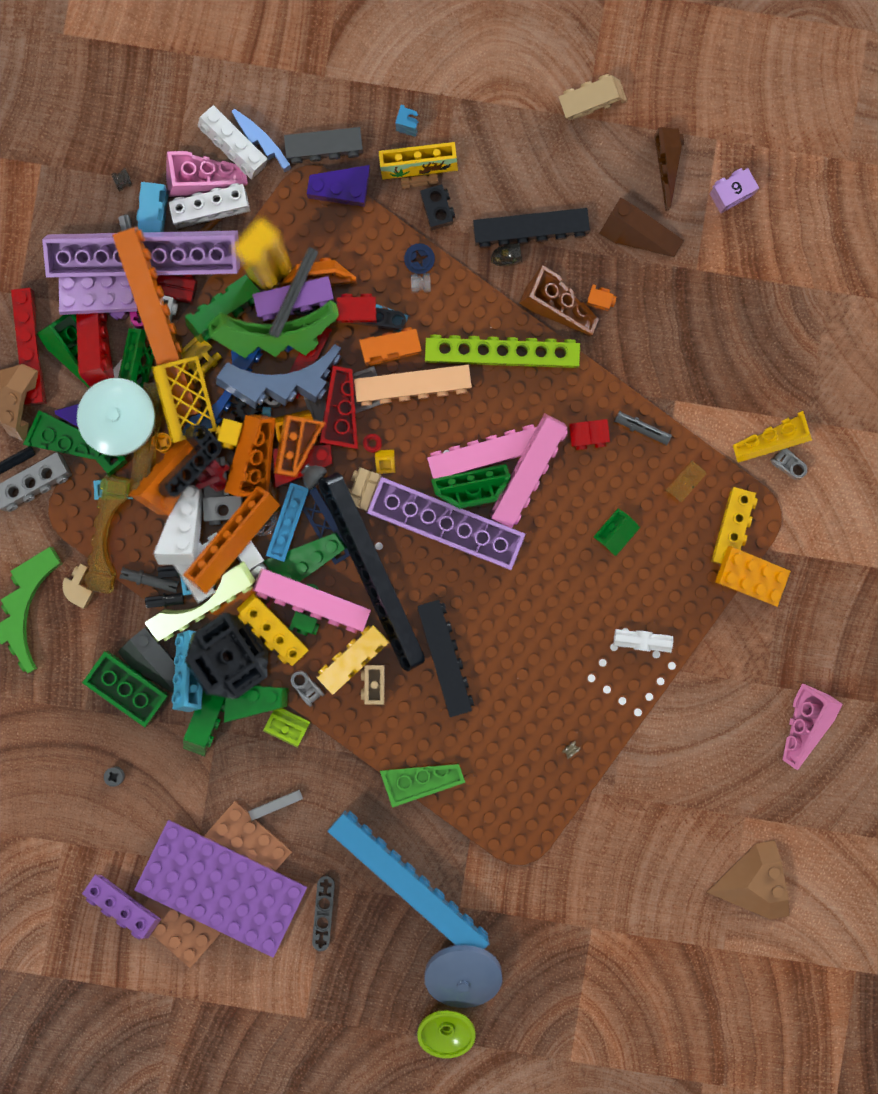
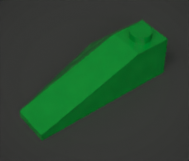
[36,314,90,389]

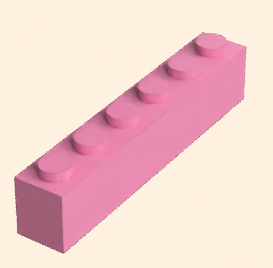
[490,413,568,528]
[427,424,537,479]
[253,569,371,634]

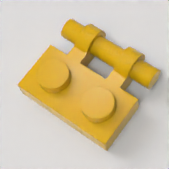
[181,337,222,383]

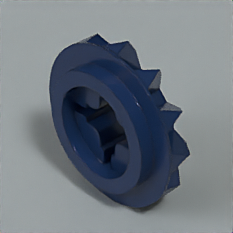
[404,244,435,274]

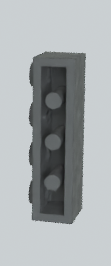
[284,127,363,164]

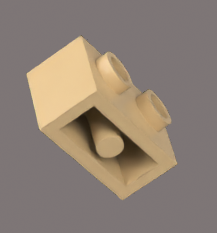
[361,665,385,704]

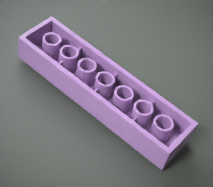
[367,477,525,570]

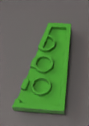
[380,764,465,808]

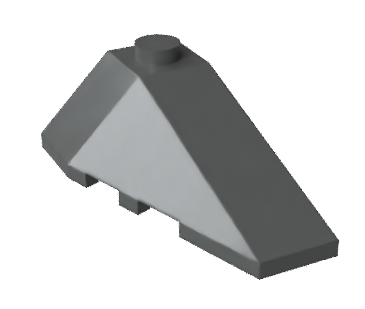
[118,627,175,693]

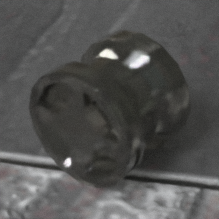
[111,168,133,192]

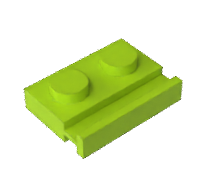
[263,708,310,748]

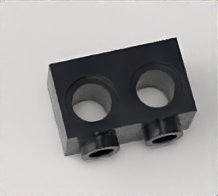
[420,184,456,230]

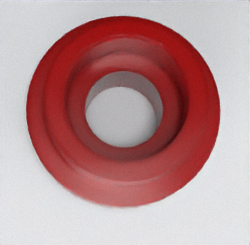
[363,433,382,453]

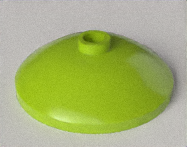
[417,1011,475,1058]

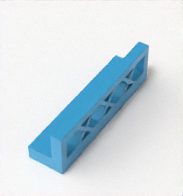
[266,483,309,562]

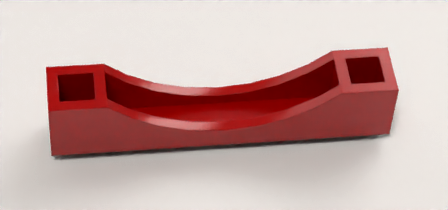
[11,288,47,406]

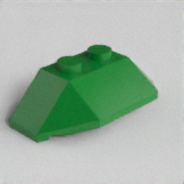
[431,464,511,509]

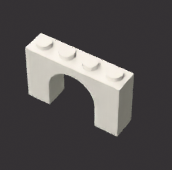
[173,532,264,604]

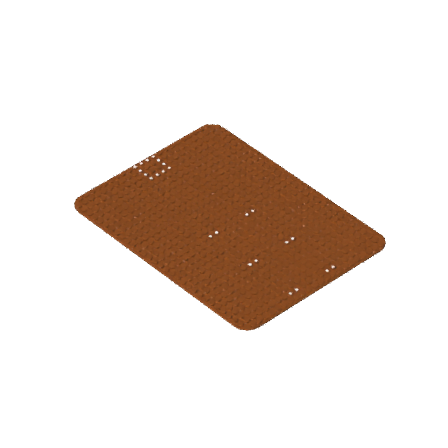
[48,165,782,865]

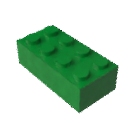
[82,651,170,727]

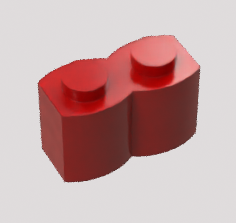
[569,419,610,450]

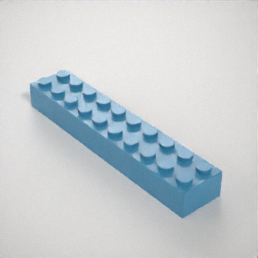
[327,810,489,949]

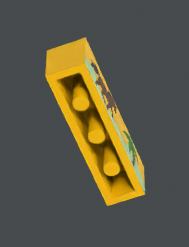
[379,142,458,180]

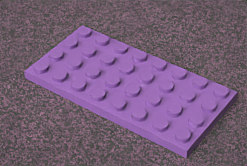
[134,820,307,958]

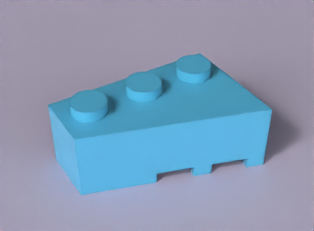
[137,182,169,232]

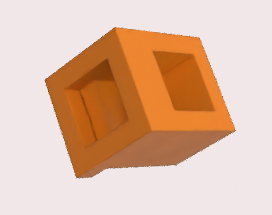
[586,284,617,311]

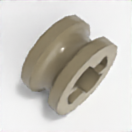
[562,741,581,759]

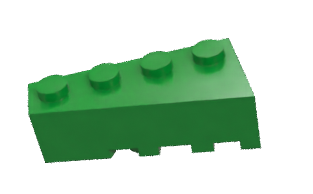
[185,274,260,343]

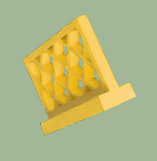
[152,355,217,443]

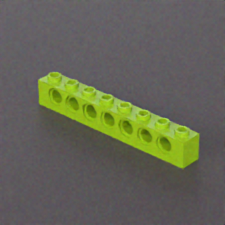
[425,335,580,368]

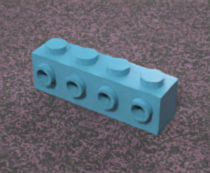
[172,630,202,712]

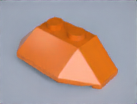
[279,258,357,287]

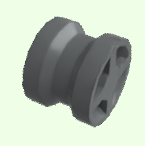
[104,766,125,787]

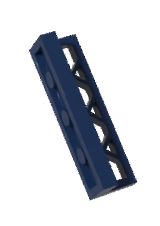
[302,487,350,565]

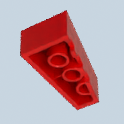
[76,313,114,388]

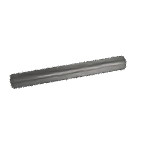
[269,248,318,338]

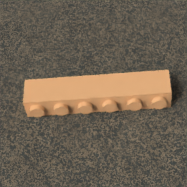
[354,365,472,406]

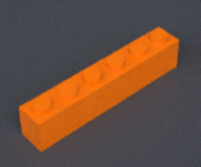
[183,485,280,594]

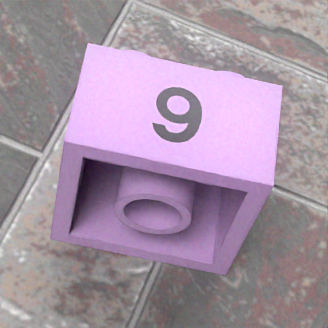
[710,168,759,214]

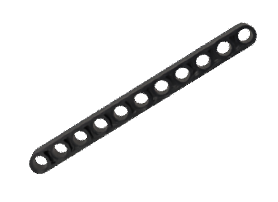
[319,472,425,671]

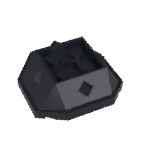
[185,612,269,699]

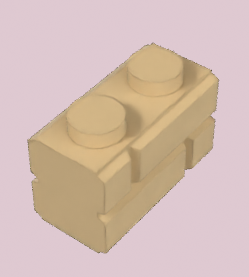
[348,467,382,512]

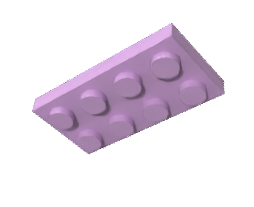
[59,276,138,315]

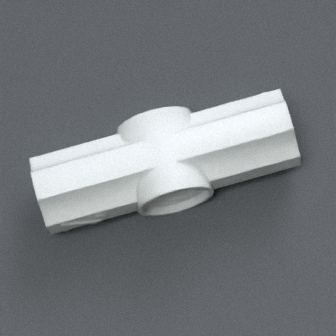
[613,629,673,653]

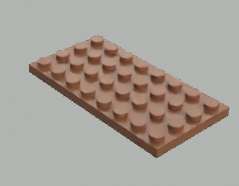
[143,801,293,968]

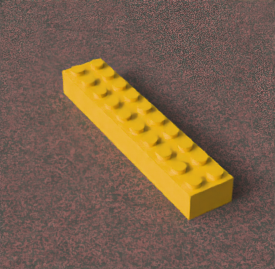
[233,218,293,291]

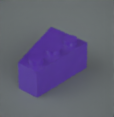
[307,165,370,207]

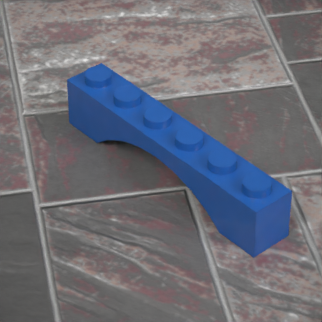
[182,347,263,438]

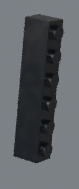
[473,208,590,248]
[417,600,475,718]

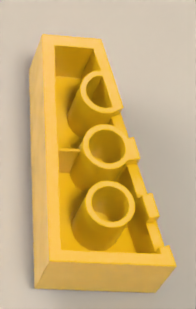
[317,625,390,695]

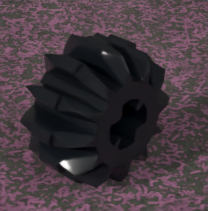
[231,397,263,424]

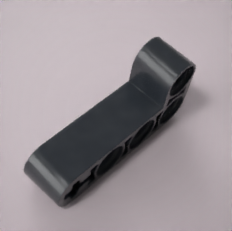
[158,425,221,497]

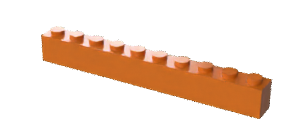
[112,226,202,419]

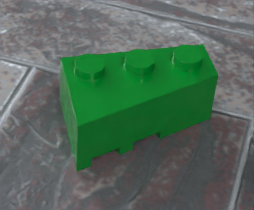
[224,685,289,723]
[183,691,226,757]

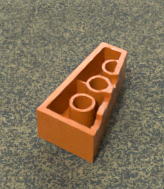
[129,439,198,516]

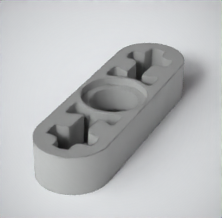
[248,790,303,820]

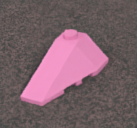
[783,684,843,770]

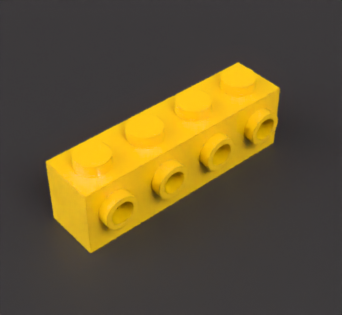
[711,487,757,564]
[237,593,309,666]

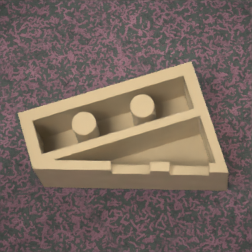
[559,74,627,120]

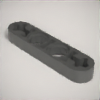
[312,875,335,951]

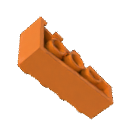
[224,414,275,497]

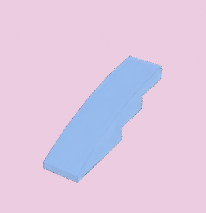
[232,109,291,172]

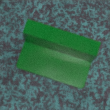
[594,508,640,556]

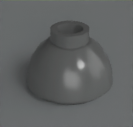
[301,464,327,490]

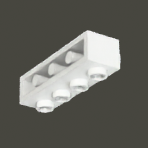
[198,105,267,180]
[169,183,250,229]

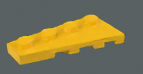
[733,411,812,463]

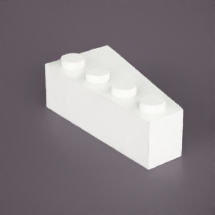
[154,485,204,565]

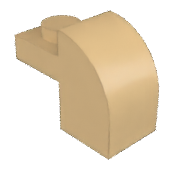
[63,564,95,609]

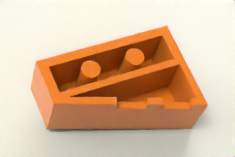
[359,327,422,367]
[274,415,325,477]

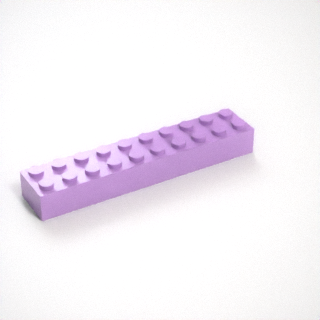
[42,231,240,277]

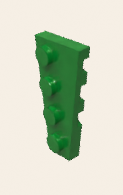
[23,410,102,460]
[264,532,347,582]

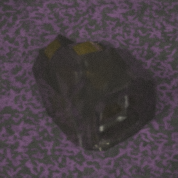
[491,243,522,267]

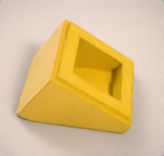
[375,450,395,474]

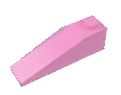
[166,151,248,197]

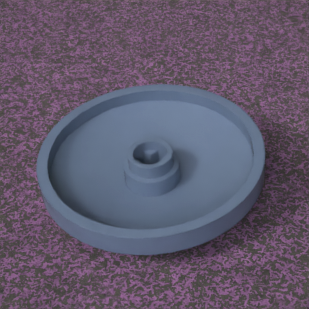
[425,945,502,1008]

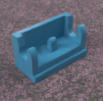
[395,105,418,137]

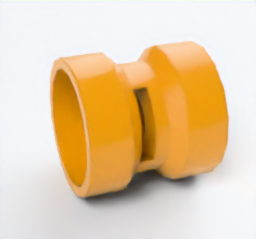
[153,433,174,454]

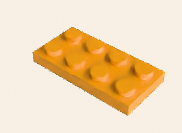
[715,546,791,607]

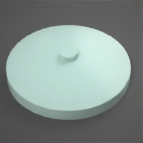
[77,378,155,456]

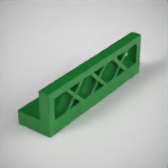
[118,328,154,391]

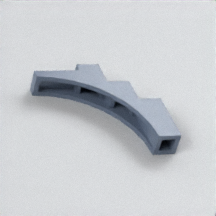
[216,344,342,409]

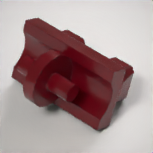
[195,460,230,492]

